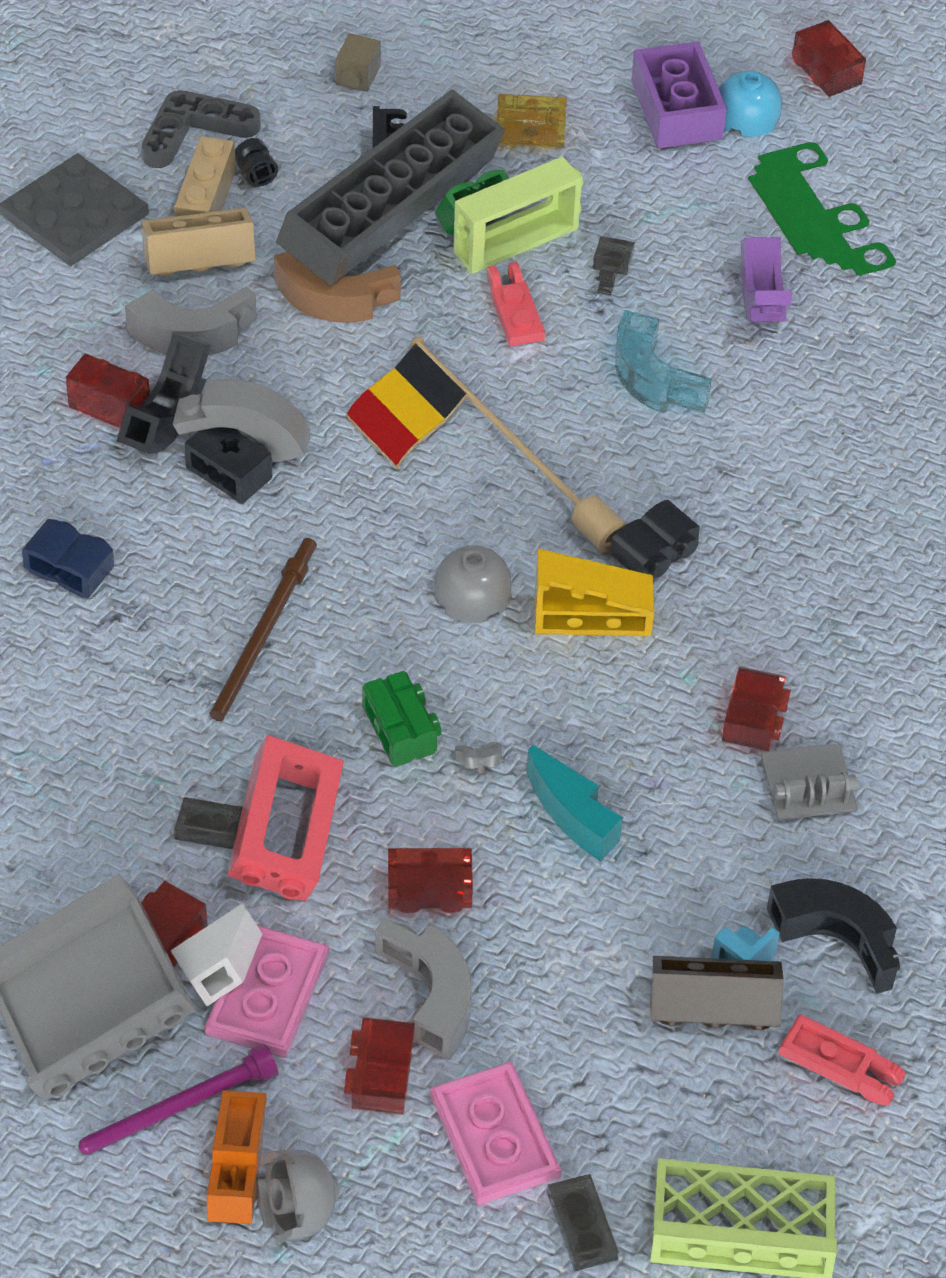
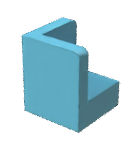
[711,926,780,961]

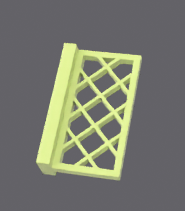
[650,1158,837,1278]

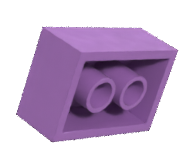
[631,41,727,148]

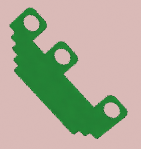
[748,142,896,276]

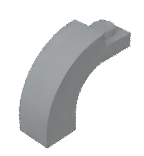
[125,286,257,355]
[173,379,310,463]
[375,918,472,1060]

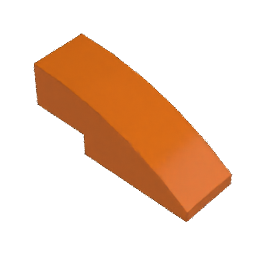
[207,1090,267,1224]

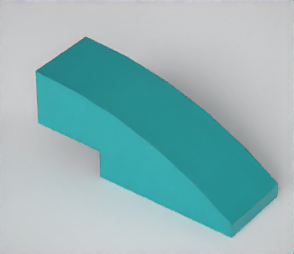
[526,745,623,862]

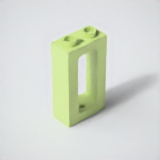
[453,156,583,274]

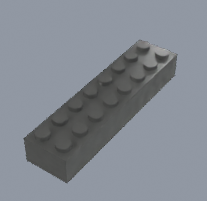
[276,89,505,285]

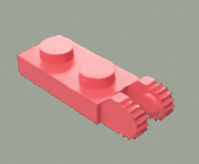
[487,262,545,347]
[779,1014,906,1106]

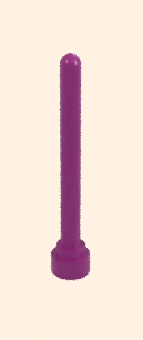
[78,1043,279,1155]

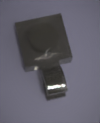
[593,236,635,295]

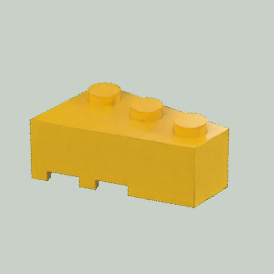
[534,548,654,636]

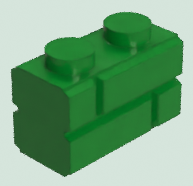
[362,671,442,767]

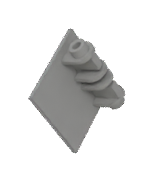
[761,744,858,820]

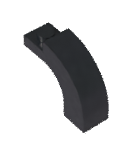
[116,332,211,454]
[767,878,900,994]

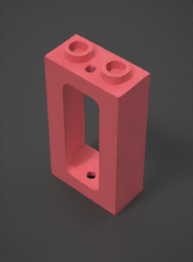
[227,734,344,902]

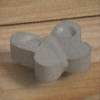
[455,742,502,774]

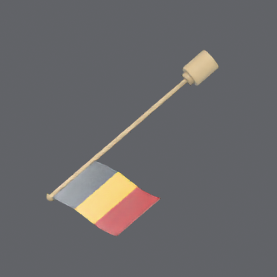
[346,337,627,554]

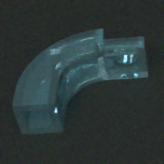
[615,310,712,413]

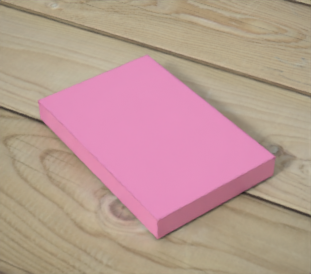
[205,925,329,1058]
[430,1061,561,1206]

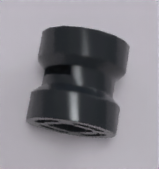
[235,138,278,187]

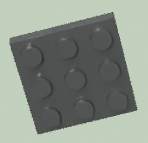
[0,153,149,267]

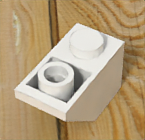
[171,903,262,1006]

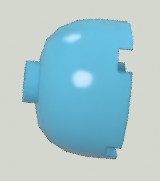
[719,71,782,137]

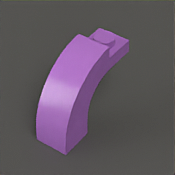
[741,237,792,322]

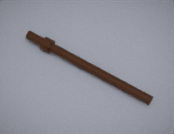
[209,538,317,721]

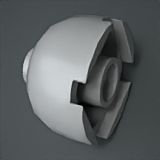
[435,545,511,623]
[257,1150,339,1242]

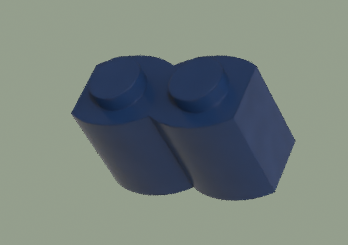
[22,519,114,597]

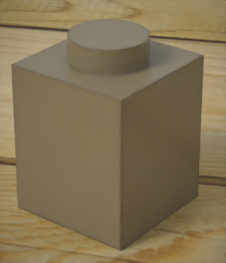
[336,34,381,92]

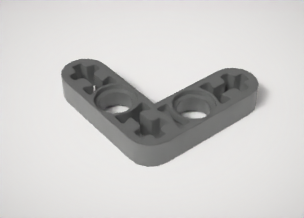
[142,90,261,168]

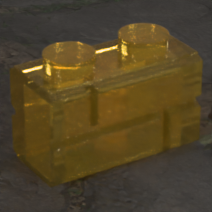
[497,94,567,148]

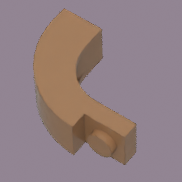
[274,252,401,323]

